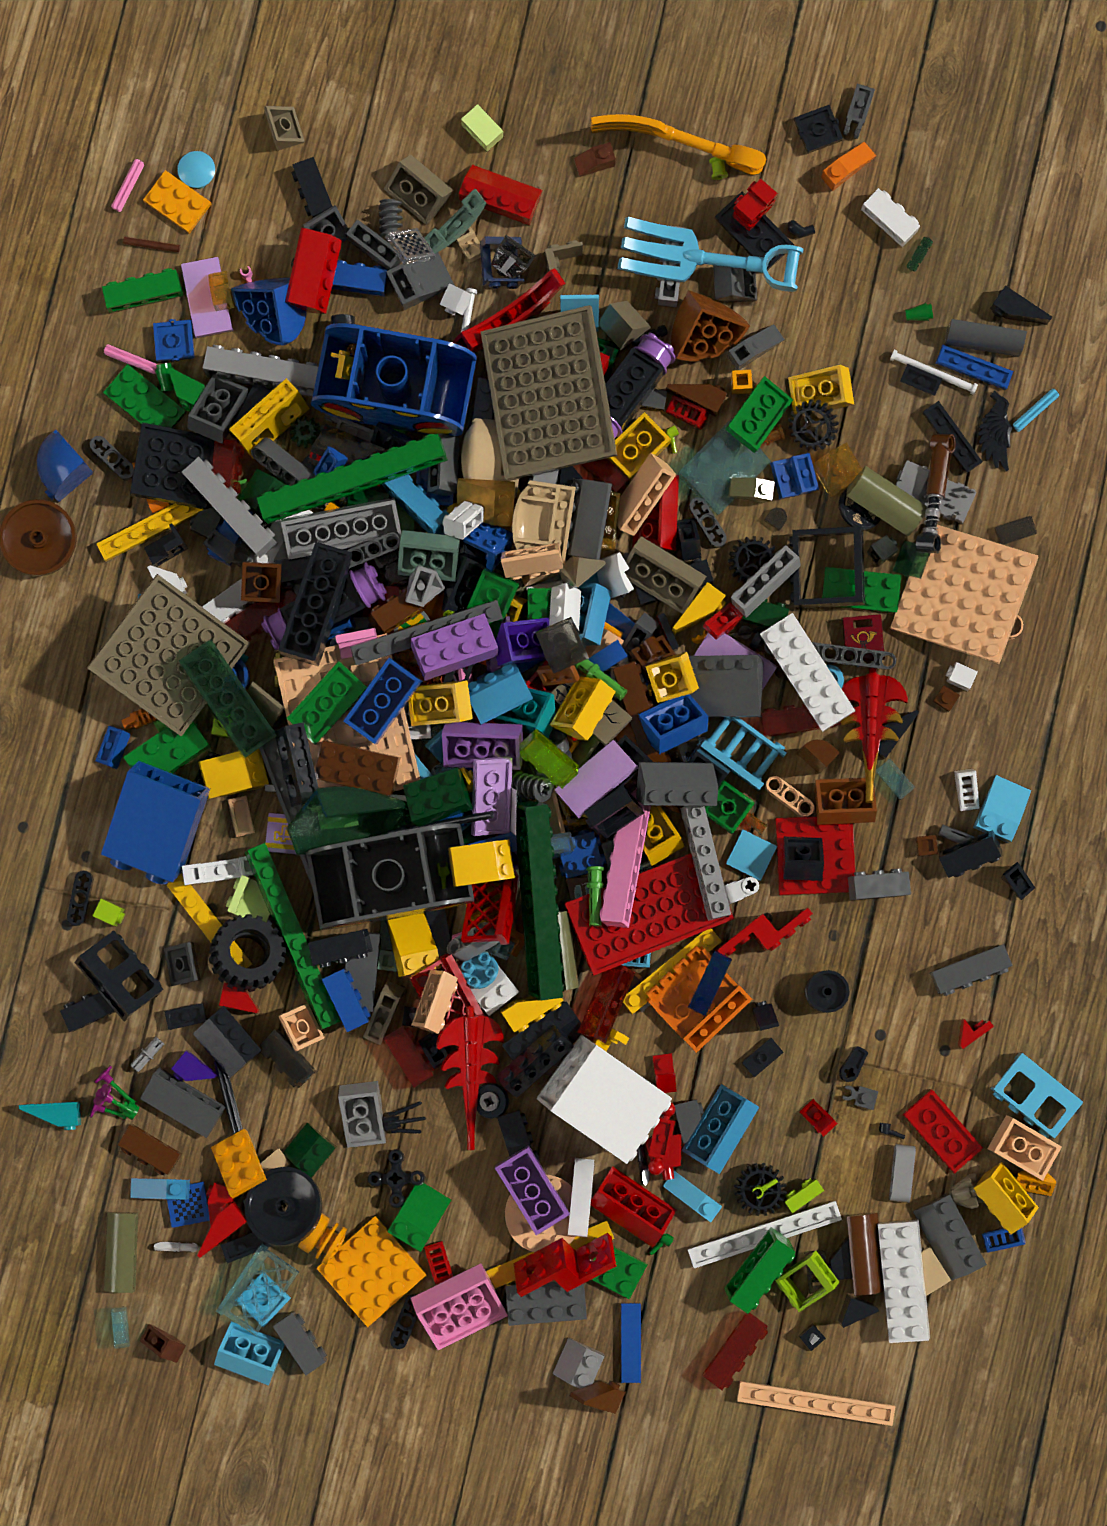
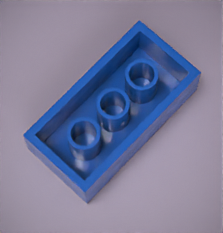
[344,658,422,744]

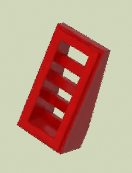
[665,395,709,430]
[424,1241,454,1285]

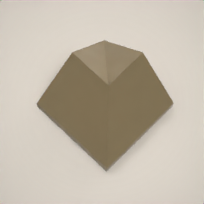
[559,556,607,588]

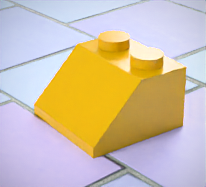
[645,652,699,703]

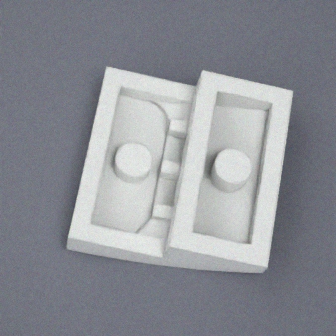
[597,552,634,599]

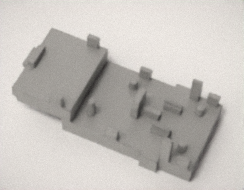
[896,460,976,524]

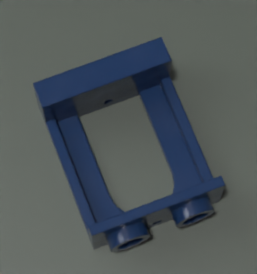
[480,236,524,289]

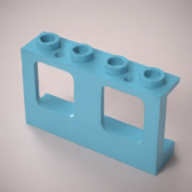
[991,1053,1083,1139]

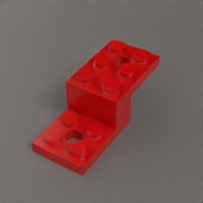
[716,908,813,957]
[513,1233,616,1297]

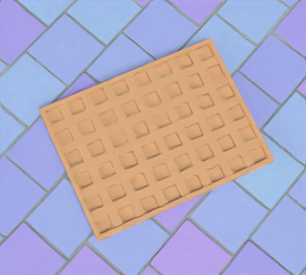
[274,633,421,811]

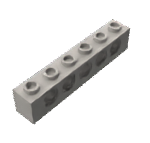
[680,806,731,921]

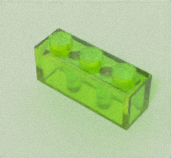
[519,729,579,789]

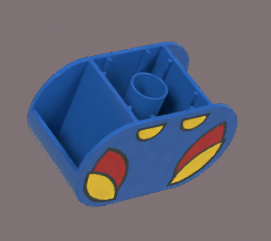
[311,323,477,436]

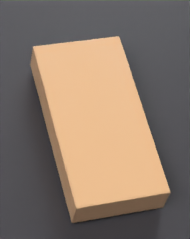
[228,796,255,838]

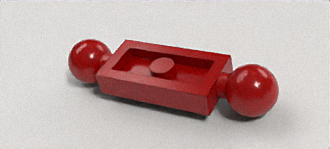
[648,1103,675,1175]

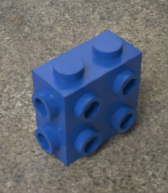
[554,829,606,879]

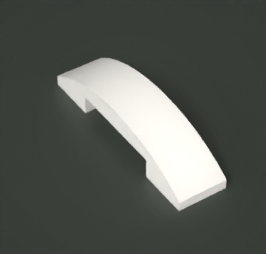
[181,856,253,885]
[568,1158,594,1237]

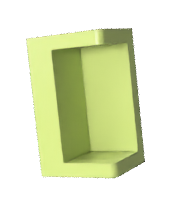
[461,104,503,151]

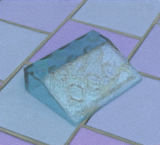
[678,418,771,515]

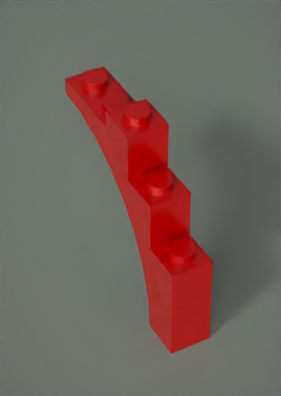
[452,268,566,353]

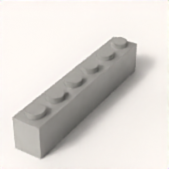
[182,457,277,558]

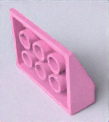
[411,1264,508,1350]

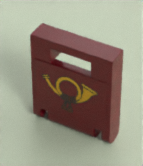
[842,614,885,662]

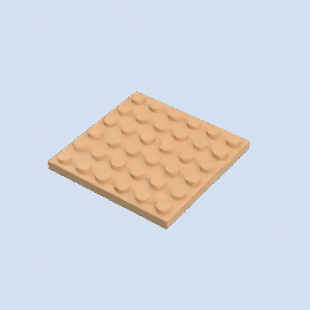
[890,525,1039,664]

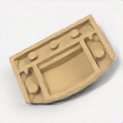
[461,418,519,498]
[512,480,576,564]

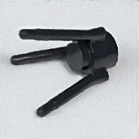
[383,1101,426,1134]

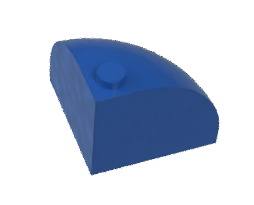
[231,278,307,346]
[37,429,93,502]

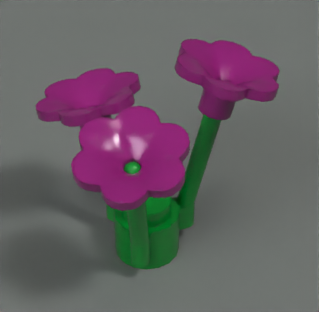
[90,1065,139,1120]

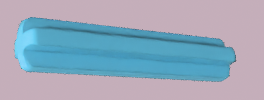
[1012,389,1059,432]

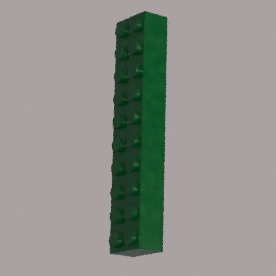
[516,801,565,1001]

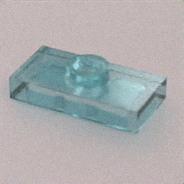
[876,759,915,800]

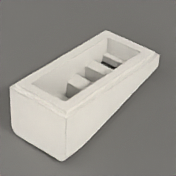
[954,769,980,811]

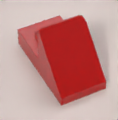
[703,602,744,640]
[958,1019,994,1049]
[652,1053,677,1093]
[800,1099,838,1137]

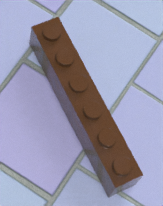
[612,660,671,762]

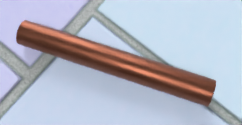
[123,237,180,253]

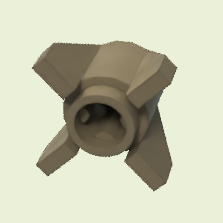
[949,1173,984,1209]

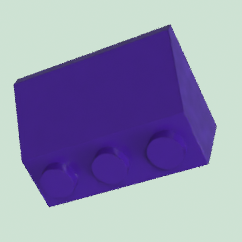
[496,618,557,666]

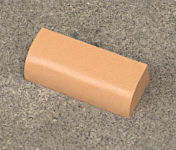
[609,453,676,536]

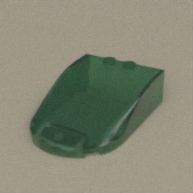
[286,786,412,855]

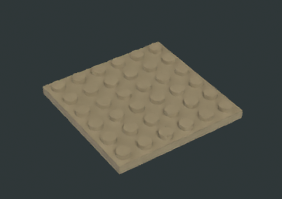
[87,574,251,736]

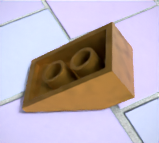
[457,478,515,526]

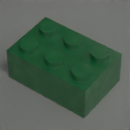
[403,768,473,827]

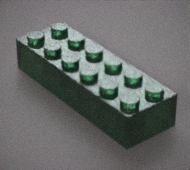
[177,639,277,758]

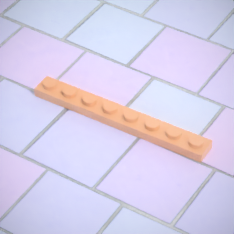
[737,1381,895,1426]

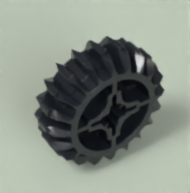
[788,399,839,451]
[728,536,775,584]
[734,1163,787,1216]

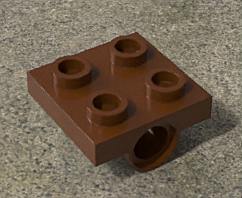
[630,635,676,684]

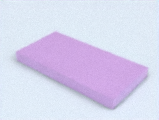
[181,257,233,338]
[694,633,777,690]
[555,740,638,818]
[471,757,512,836]

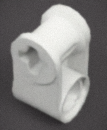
[724,877,759,904]

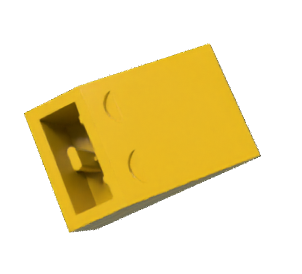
[500,997,564,1033]

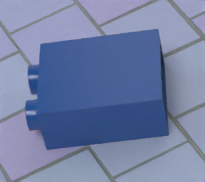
[101,761,210,884]

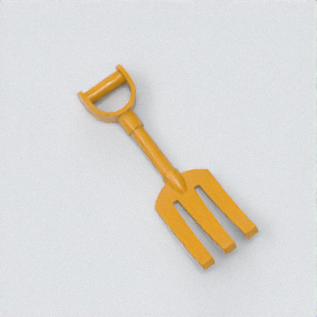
[590,114,766,175]

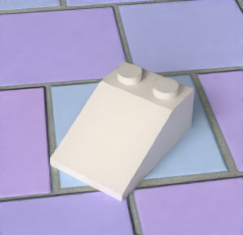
[459,950,519,1016]

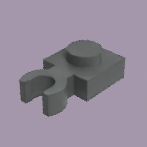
[842,1085,878,1110]

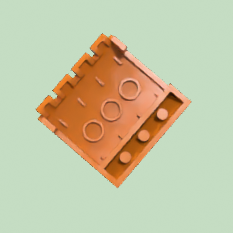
[645,946,753,1053]

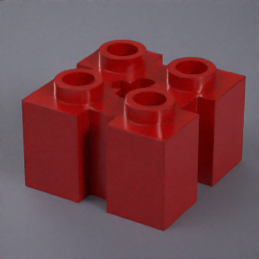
[733,178,778,231]

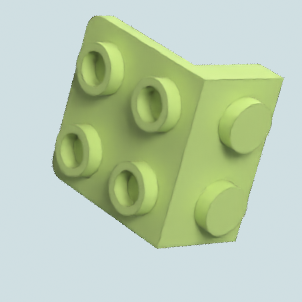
[226,875,270,922]

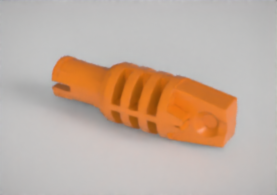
[121,708,158,730]

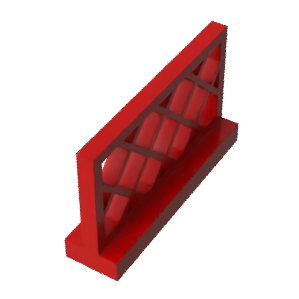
[461,867,519,945]
[409,954,485,1033]

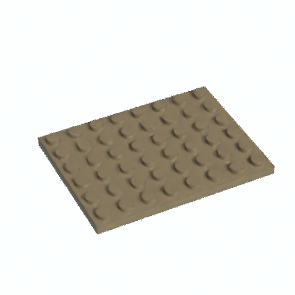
[481,305,617,481]

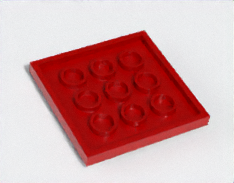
[775,817,855,895]

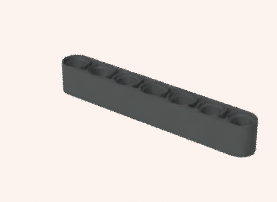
[764,642,896,670]

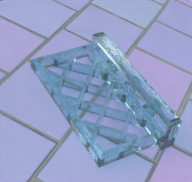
[216,1244,299,1336]

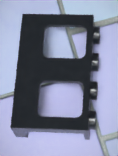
[274,722,321,807]
[74,931,163,1022]

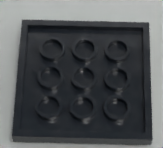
[130,422,217,510]

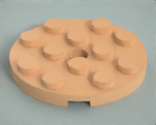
[505,1175,576,1252]

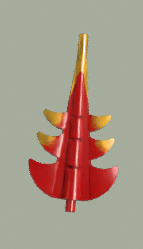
[840,668,908,803]

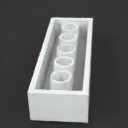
[760,613,855,732]
[878,1220,930,1343]

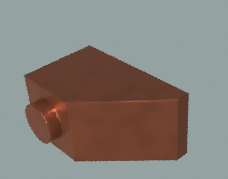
[574,142,616,177]
[140,1324,186,1363]

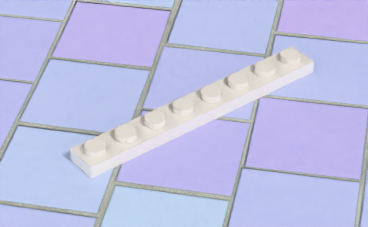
[688,1201,842,1268]

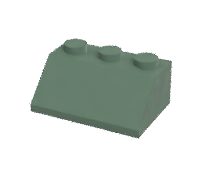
[398,530,460,581]

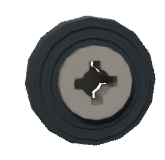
[477,1083,509,1119]

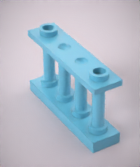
[697,717,786,791]

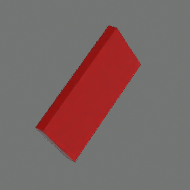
[902,1089,983,1174]

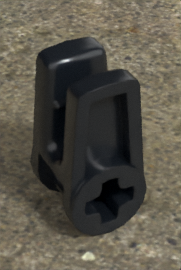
[839,1046,868,1082]

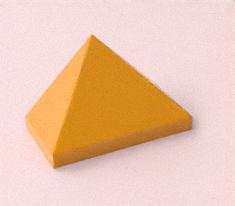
[1016,1170,1056,1196]

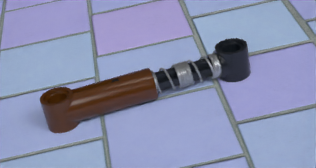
[916,434,955,553]

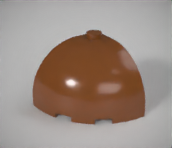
[671,290,750,361]

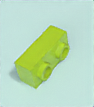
[784,1178,824,1213]

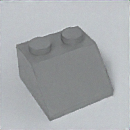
[553,1337,605,1389]

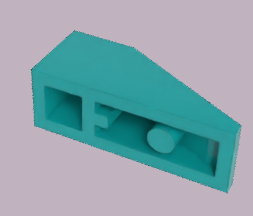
[19,1102,81,1130]

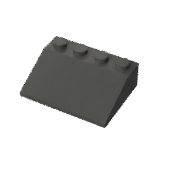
[689,655,764,717]

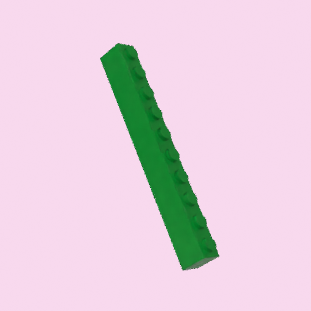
[257,434,448,524]
[244,843,341,1030]

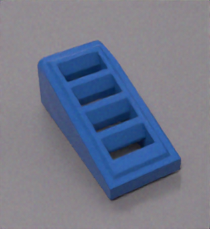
[982,1228,1026,1253]

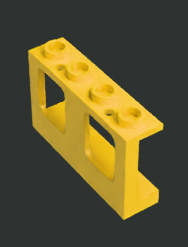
[229,378,310,459]

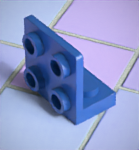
[462,522,513,571]

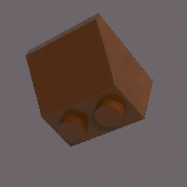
[241,562,281,603]

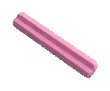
[111,159,144,212]
[104,344,157,374]

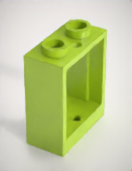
[775,1251,839,1312]

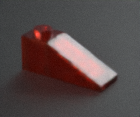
[581,458,629,497]

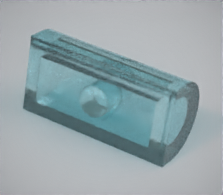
[111,1306,130,1349]

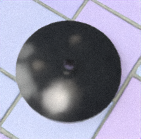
[245,1167,322,1247]

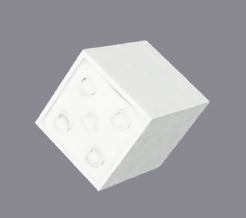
[536,1035,672,1164]

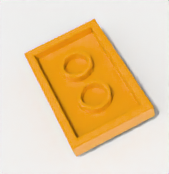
[143,170,211,234]
[211,1129,267,1198]

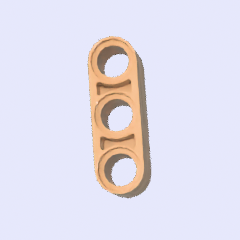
[765,776,814,817]

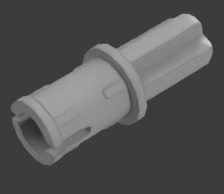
[131,1036,165,1072]

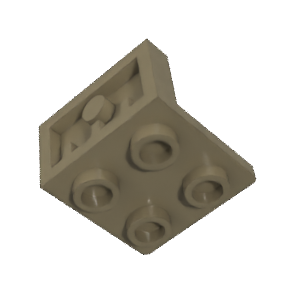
[545,240,583,273]

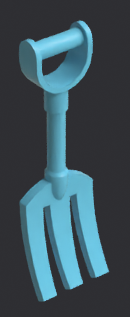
[617,217,803,292]

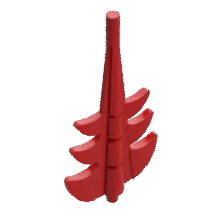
[436,1006,504,1150]

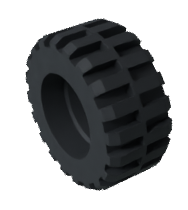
[209,914,286,992]

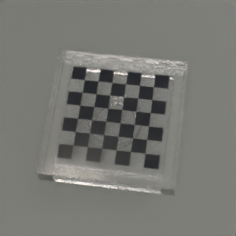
[385,228,436,265]

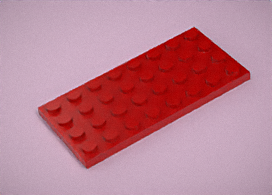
[564,853,734,976]

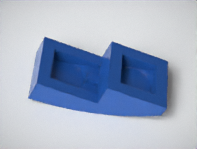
[588,640,628,672]

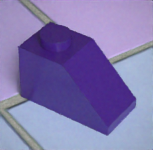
[171,1050,217,1081]

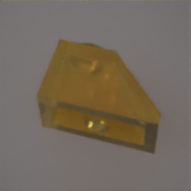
[208,271,234,311]

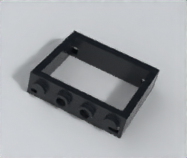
[789,526,865,609]

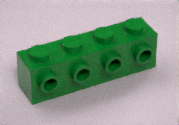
[102,268,183,313]

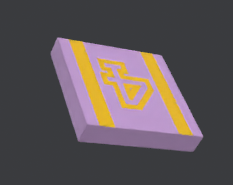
[266,813,300,855]

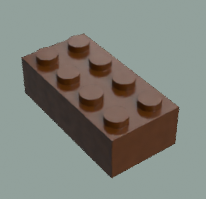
[315,740,401,796]

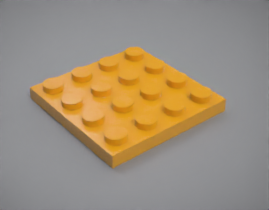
[317,1216,427,1327]

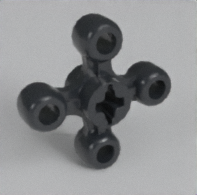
[367,1149,426,1208]

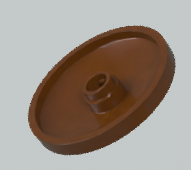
[0,499,77,576]

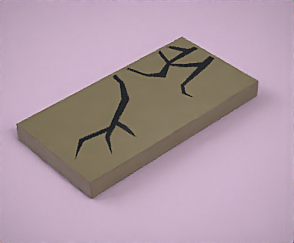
[551,669,632,746]

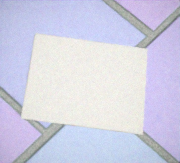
[510,787,516,835]

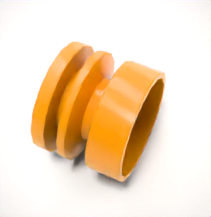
[298,1213,347,1264]

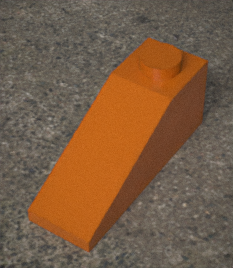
[821,142,876,191]

